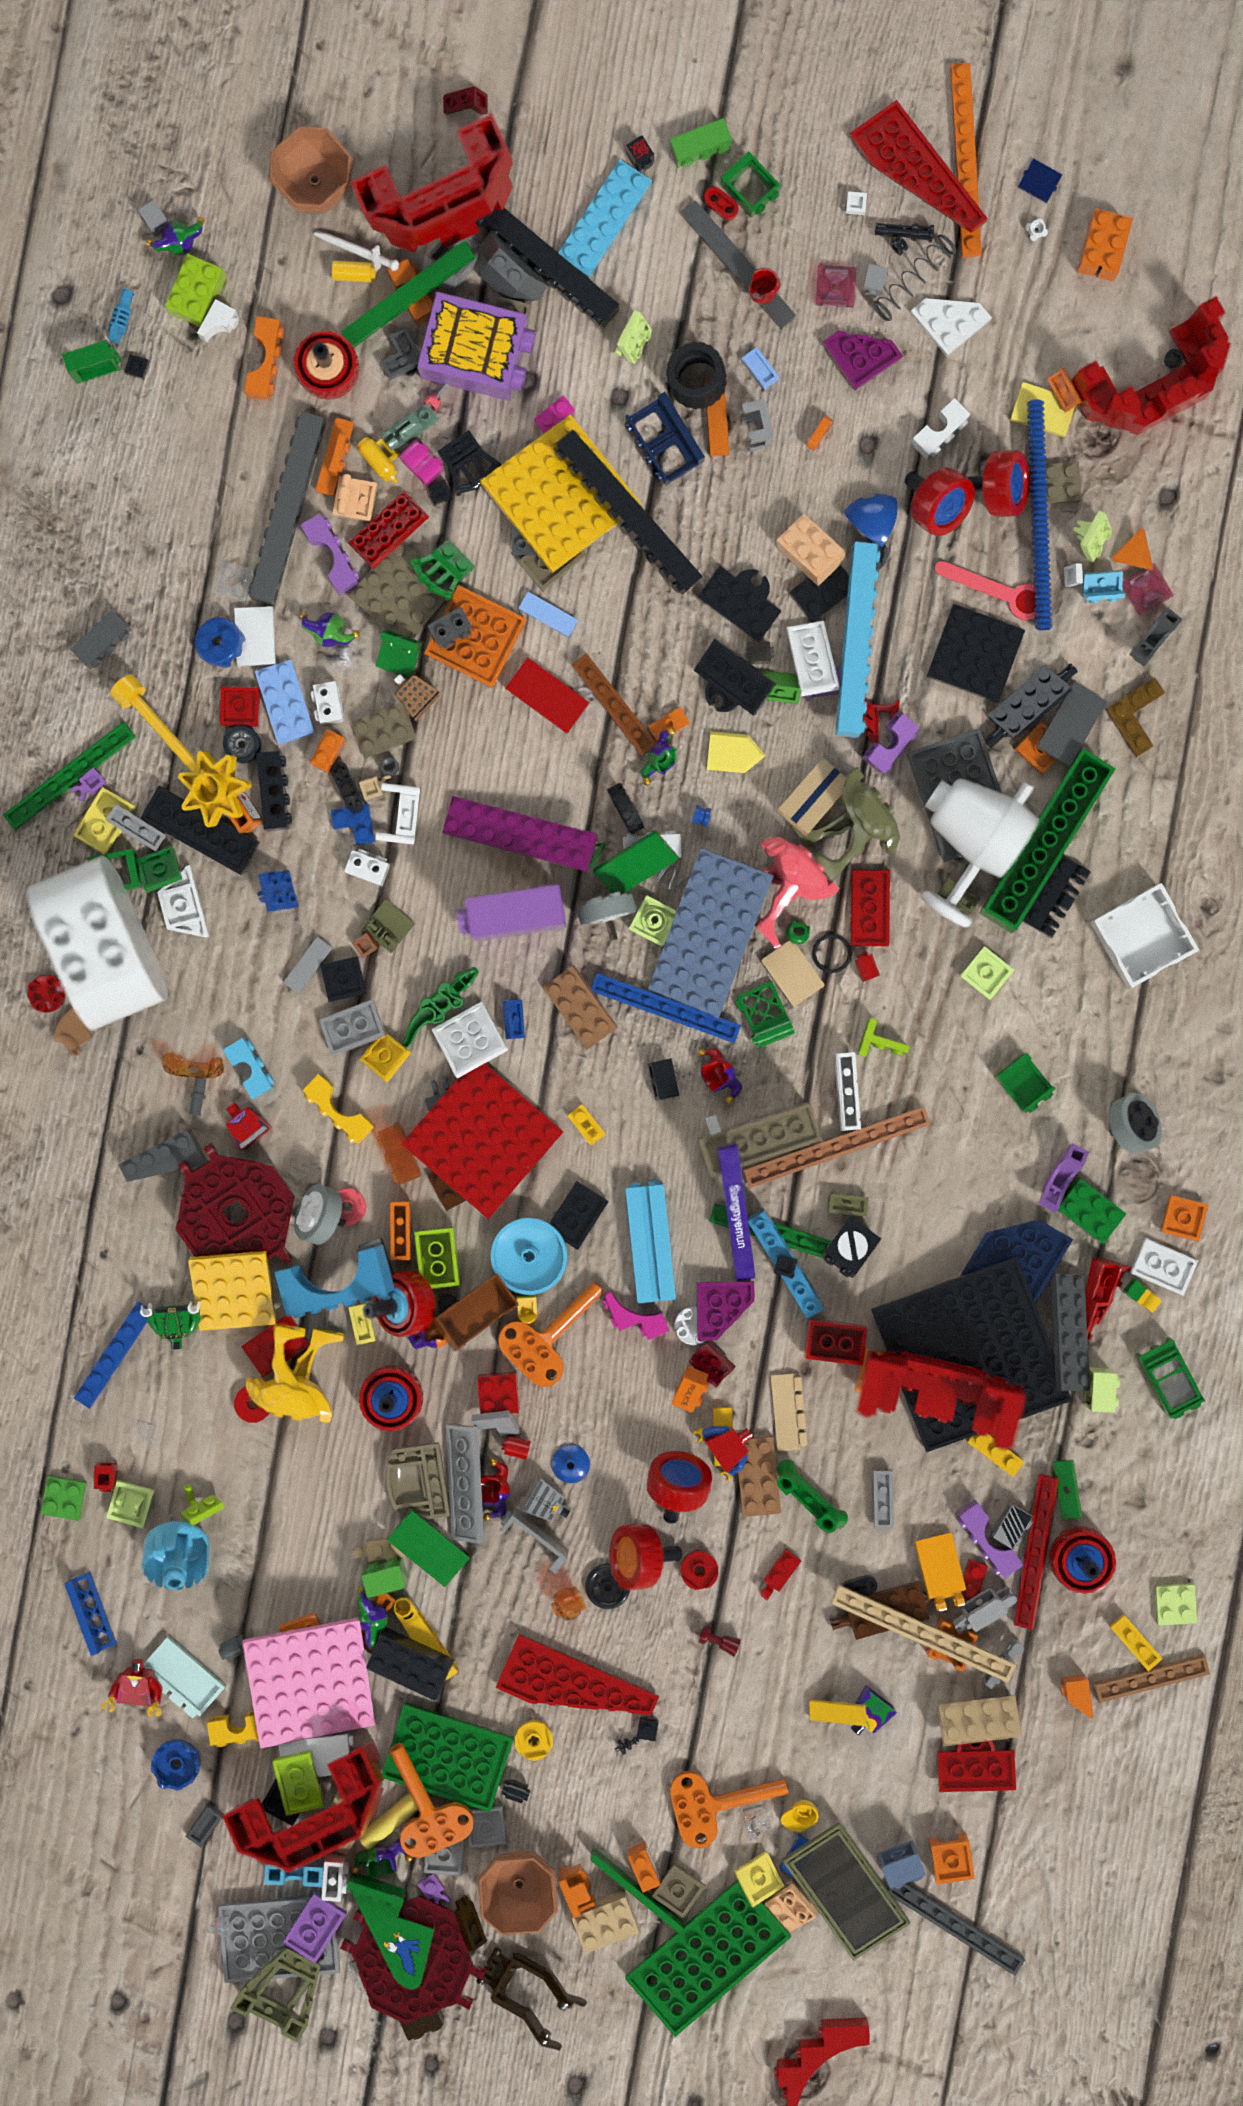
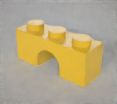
[207,1711,259,1747]

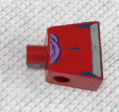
[226,1103,272,1151]

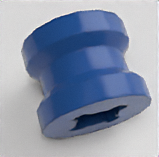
[692,805,711,827]

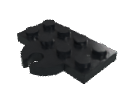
[697,566,782,643]
[693,638,777,716]

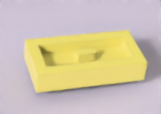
[348,1303,376,1345]

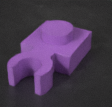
[71,767,107,801]
[418,1874,450,1905]

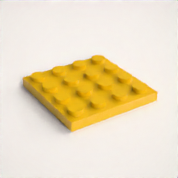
[188,1251,277,1331]

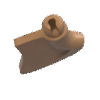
[54,1007,93,1056]

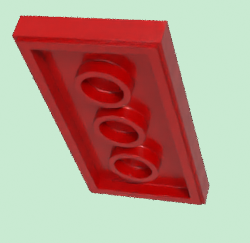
[850,869,890,947]

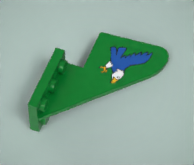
[346,1873,434,1989]

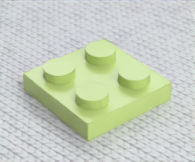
[960,946,1014,1000]
[1155,1583,1197,1625]

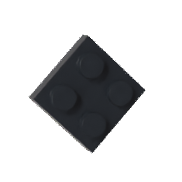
[320,956,367,1002]

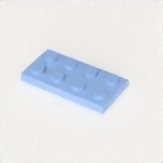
[255,660,315,745]

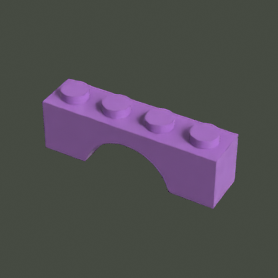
[300,514,360,596]
[957,1500,1023,1579]

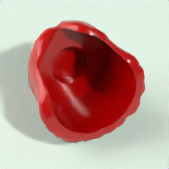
[749,267,780,304]

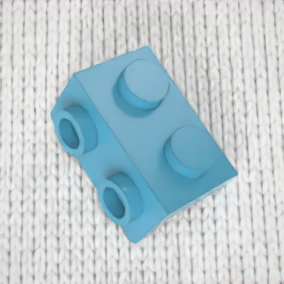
[1082,570,1125,603]

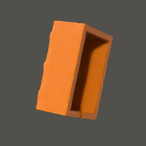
[1077,208,1133,282]

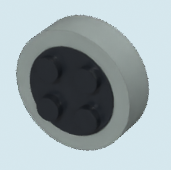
[1109,1093,1162,1154]

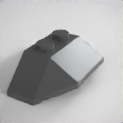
[479,231,549,302]

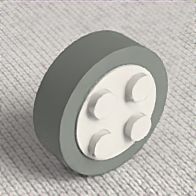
[576,892,637,941]
[294,1184,346,1245]

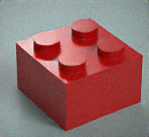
[477,1371,520,1414]

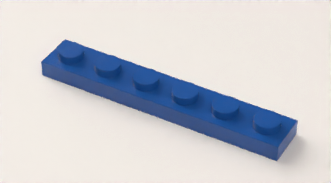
[74,1302,154,1409]

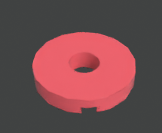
[338,1188,367,1226]

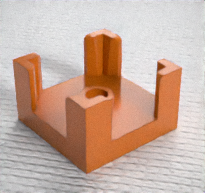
[925,1615,978,1671]
[928,1833,975,1885]

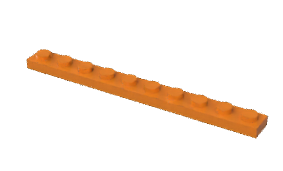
[950,63,982,258]

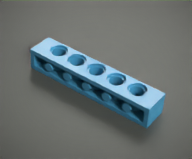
[748,1207,824,1319]

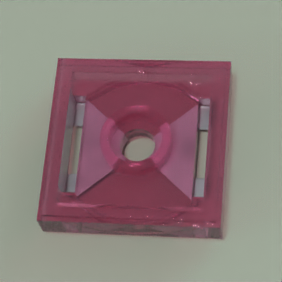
[815,265,856,308]
[1122,563,1174,616]

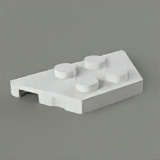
[157,865,210,938]

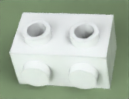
[311,681,345,726]
[344,849,390,886]
[321,1854,349,1902]

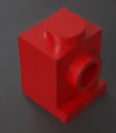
[94,1462,118,1492]

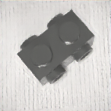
[427,607,474,649]

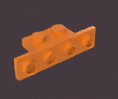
[315,418,355,497]

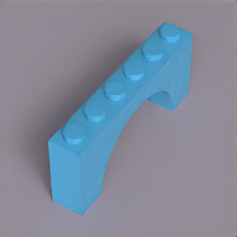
[274,1245,395,1318]

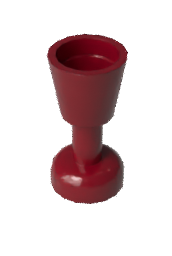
[698,1624,741,1657]

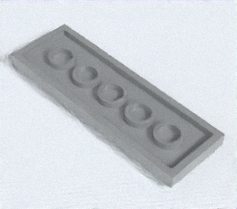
[446,1424,484,1544]

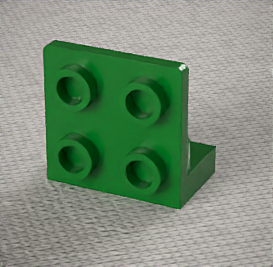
[375,629,423,679]

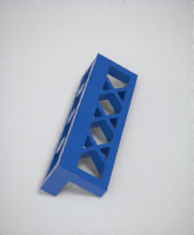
[65,1572,117,1656]

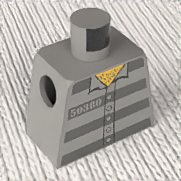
[522,1475,571,1521]

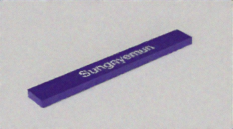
[718,1144,756,1282]

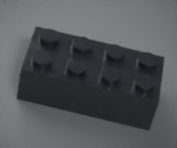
[366,1627,455,1701]

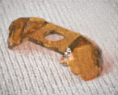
[162,1052,224,1079]

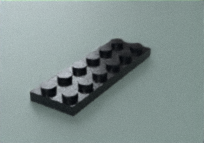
[140,786,260,875]

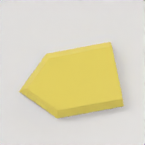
[707,731,766,773]

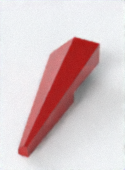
[1085,1258,1132,1340]

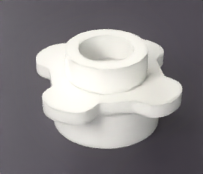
[1026,219,1048,241]

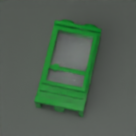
[1135,1337,1205,1419]

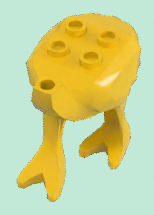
[246,1324,344,1423]

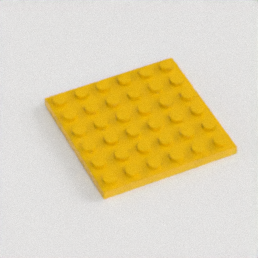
[480,414,642,573]

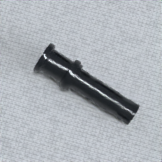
[875,222,934,243]

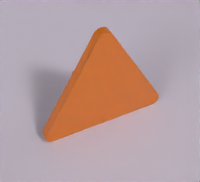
[1112,528,1153,570]

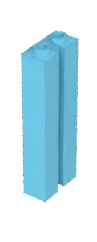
[625,1180,676,1303]

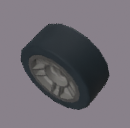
[223,725,261,764]

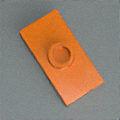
[1047,368,1083,412]
[647,707,690,742]

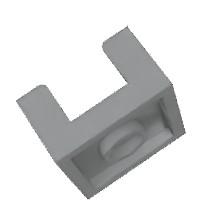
[740,399,774,452]

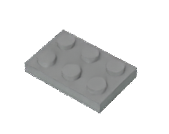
[319,999,386,1056]

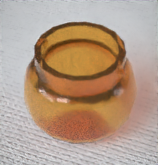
[551,1586,586,1621]

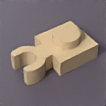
[358,775,391,801]

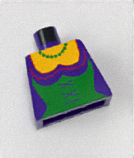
[851,1685,897,1736]

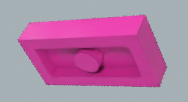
[534,395,575,433]

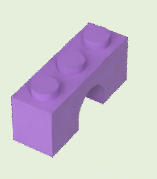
[862,712,920,773]

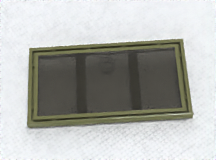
[782,1822,910,1961]

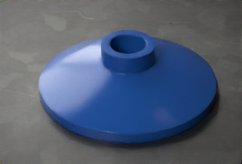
[552,1445,590,1483]

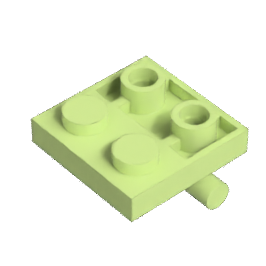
[614,310,652,364]

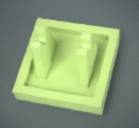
[1073,511,1112,563]
[106,1480,155,1528]

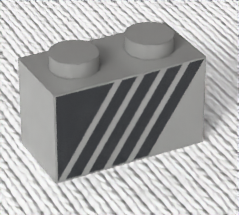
[990,1501,1033,1549]

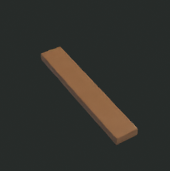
[1093,1654,1210,1703]

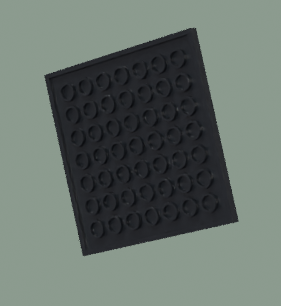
[871,1256,1072,1453]

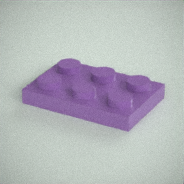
[283,1891,347,1963]

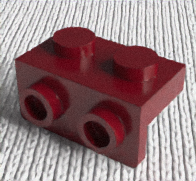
[689,1340,736,1388]

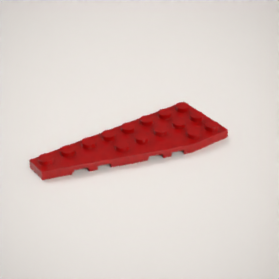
[849,100,988,233]
[495,1633,659,1715]

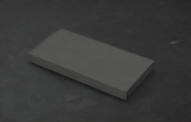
[1036,682,1107,767]

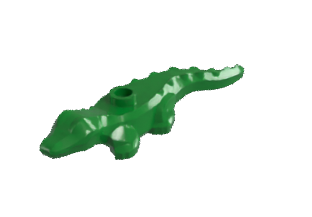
[402,967,479,1049]

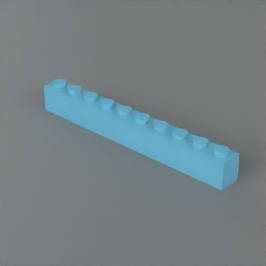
[835,542,880,738]

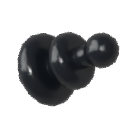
[614,1737,639,1755]

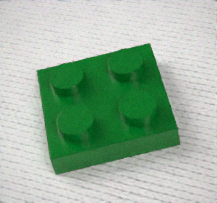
[136,845,182,893]

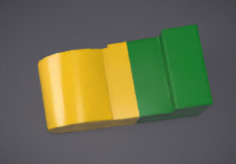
[1122,1278,1162,1313]

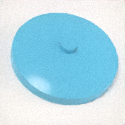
[491,1217,568,1295]

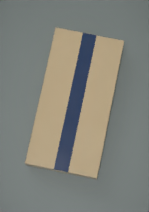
[777,758,846,836]

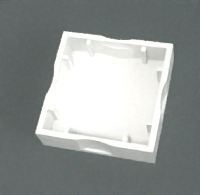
[1090,883,1199,989]

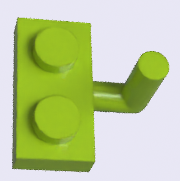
[180,1484,224,1525]

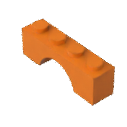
[244,316,284,401]

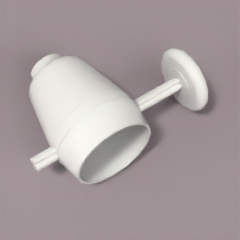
[921,779,1039,927]

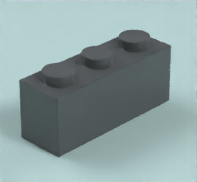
[70,610,132,669]

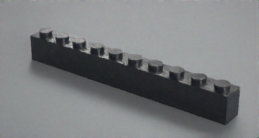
[475,208,619,328]
[553,429,703,595]

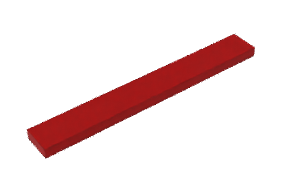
[1013,1473,1059,1630]

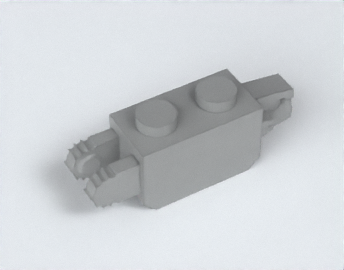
[952,1586,1017,1634]

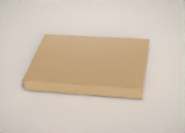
[761,941,825,1008]

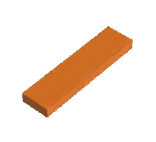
[705,378,729,457]

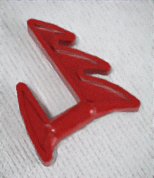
[863,700,900,743]

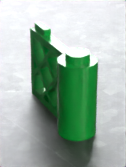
[735,981,795,1048]

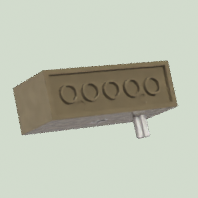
[697,1102,822,1177]

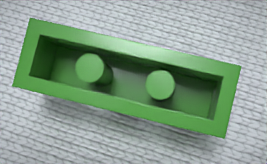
[669,118,732,168]

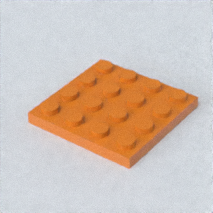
[424,585,527,689]

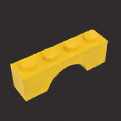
[302,1074,376,1143]

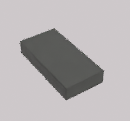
[185,1804,224,1848]

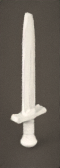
[314,231,399,271]

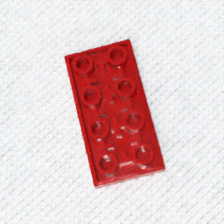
[348,491,429,569]
[505,658,590,734]

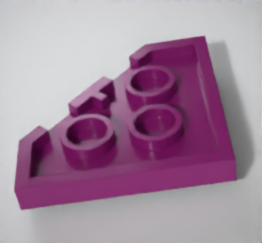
[822,331,903,391]
[696,1281,755,1341]

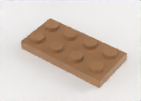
[543,965,618,1050]
[738,1436,781,1517]

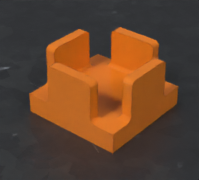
[559,1864,595,1918]

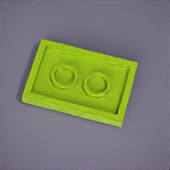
[272,1750,325,1816]

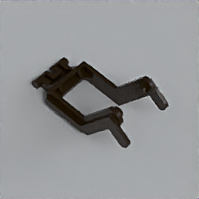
[476,1947,587,2051]

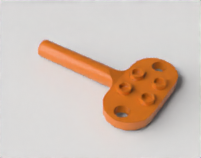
[498,1281,604,1387]
[389,1743,474,1858]
[670,1771,789,1848]

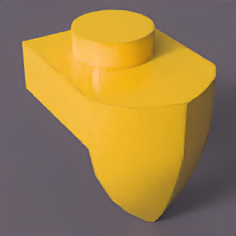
[516,1294,537,1324]

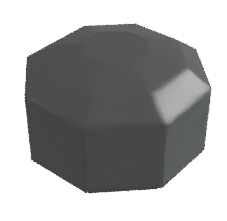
[380,757,399,776]

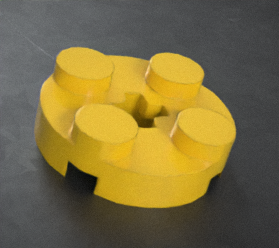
[515,1720,553,1761]

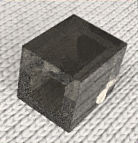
[746,641,774,665]

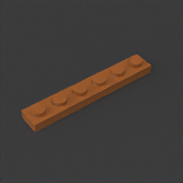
[571,653,657,756]

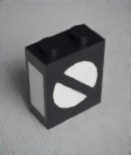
[821,1216,882,1278]

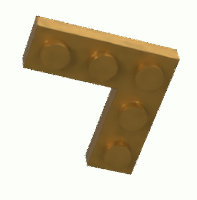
[1105,677,1165,757]

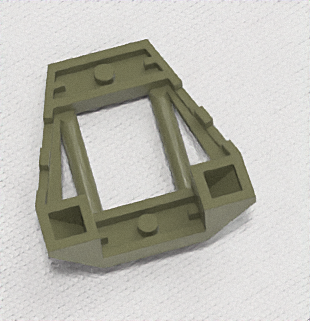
[230,1947,320,2043]

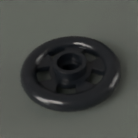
[585,1563,631,1609]

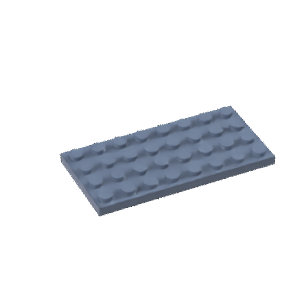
[647,847,774,1019]

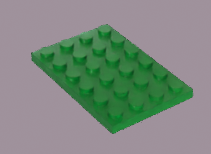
[382,1702,514,1812]

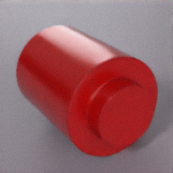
[854,952,880,982]
[501,1436,531,1460]

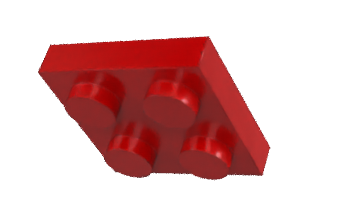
[220,687,260,727]

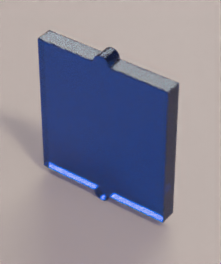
[1018,158,1063,204]

